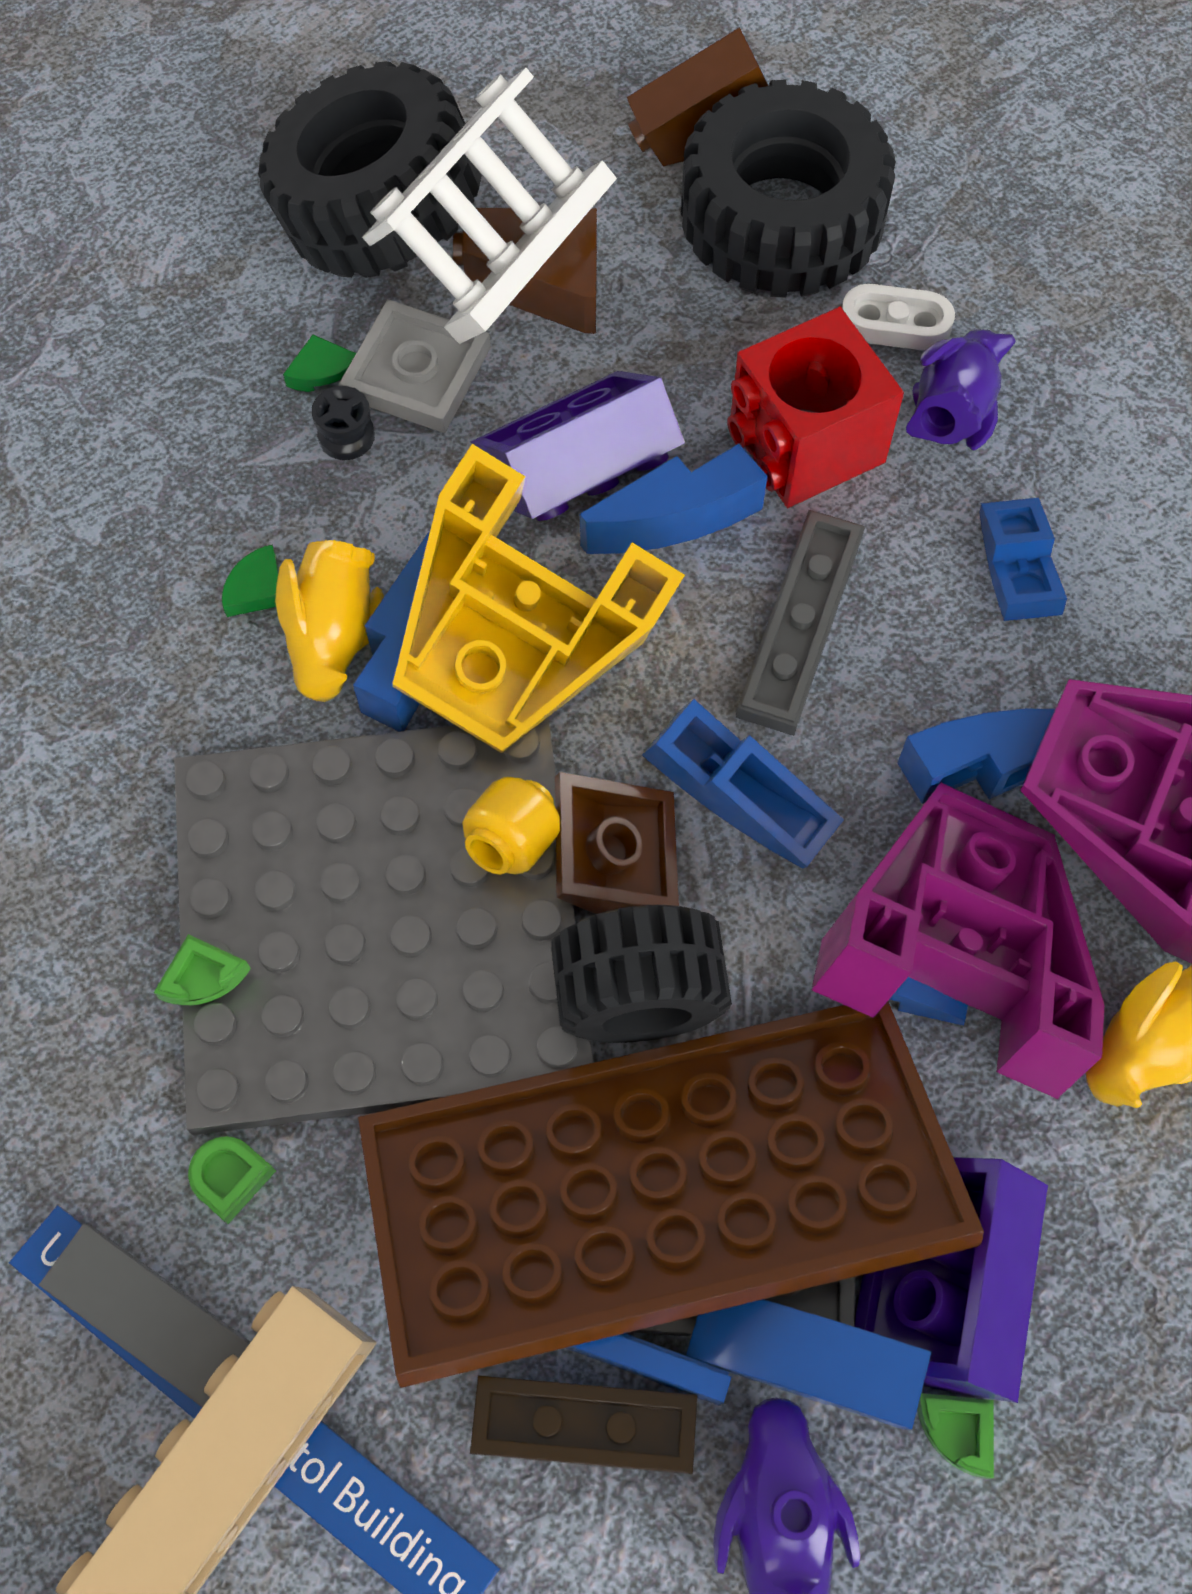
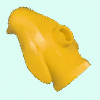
[275,540,384,702]
[1086,962,1192,1108]

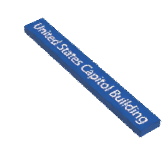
[9,1205,501,1594]

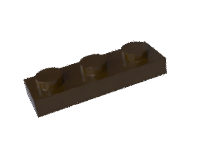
[470,1375,698,1475]

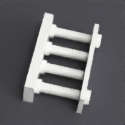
[362,68,617,344]

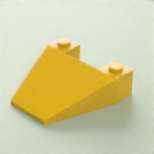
[392,444,685,753]

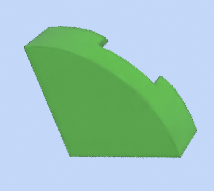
[153,934,251,1005]
[917,1393,994,1479]

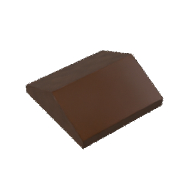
[555,772,679,914]

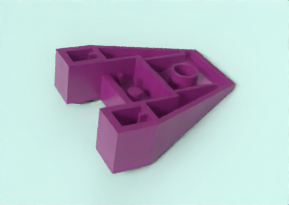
[1020,679,1192,964]
[811,783,1104,1099]

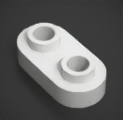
[842,284,955,351]

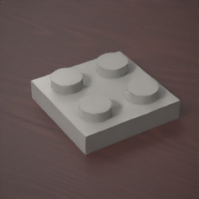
[339,299,491,433]

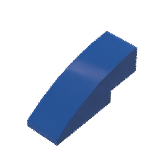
[579,444,768,554]
[353,532,429,732]
[642,699,844,869]
[897,708,1055,804]
[686,1299,931,1430]

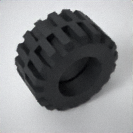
[551,905,732,1043]

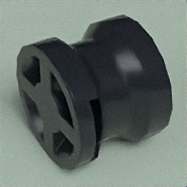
[312,386,375,460]

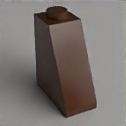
[626,27,769,167]
[453,208,597,334]

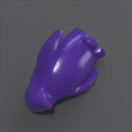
[906,329,1016,451]
[713,1398,861,1594]

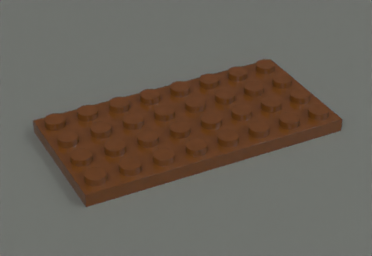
[358,1001,984,1388]

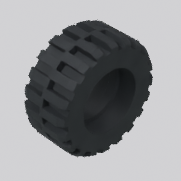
[258,61,482,278]
[681,79,896,298]

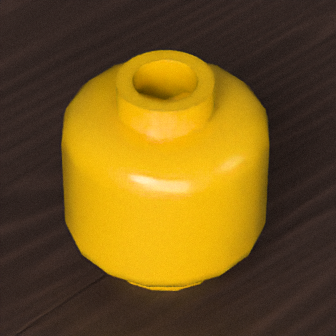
[462,777,560,875]

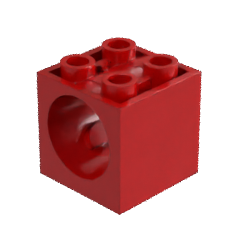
[727,306,904,509]

